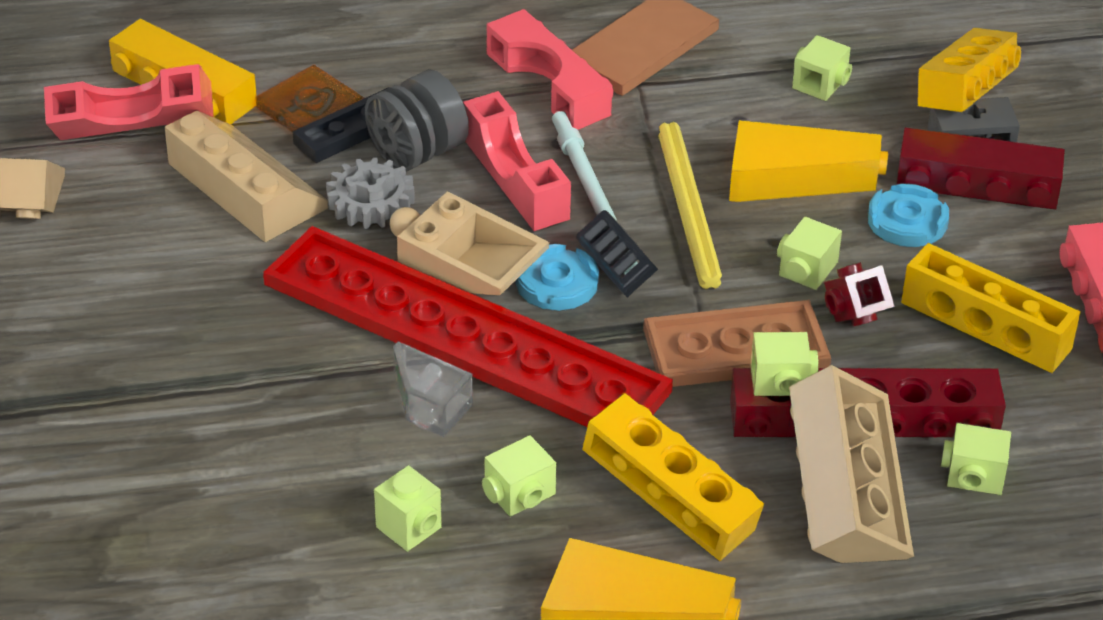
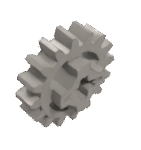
[326,157,415,229]

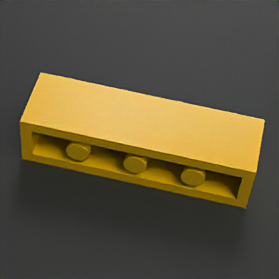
[109,19,257,125]

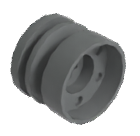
[365,69,469,172]

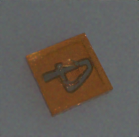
[255,64,364,132]

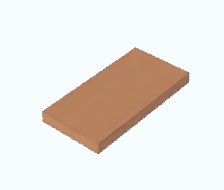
[572,0,719,96]
[643,300,831,387]

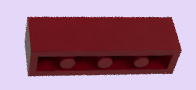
[896,127,1065,210]

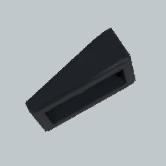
[576,210,658,298]

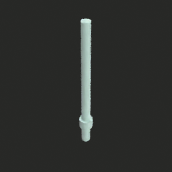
[552,111,638,275]

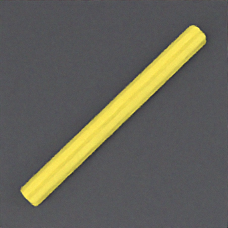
[658,121,722,289]

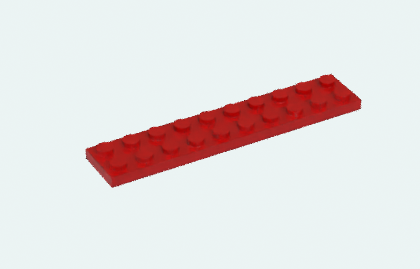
[263,226,673,427]

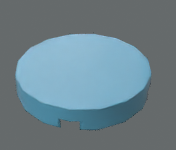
[868,184,949,247]
[515,244,599,311]

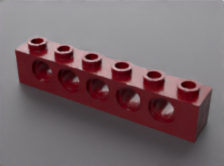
[730,368,1006,438]

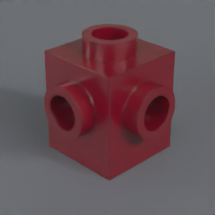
[824,262,894,327]

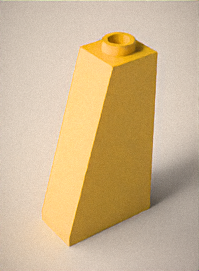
[729,120,888,202]
[541,538,741,620]

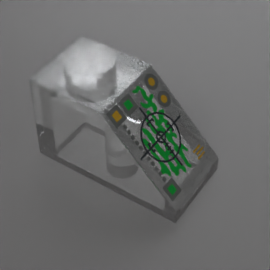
[393,341,473,437]

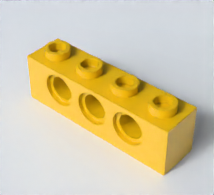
[918,28,1021,112]
[901,243,1081,373]
[582,393,764,561]

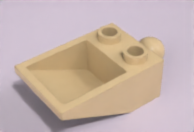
[390,191,549,295]

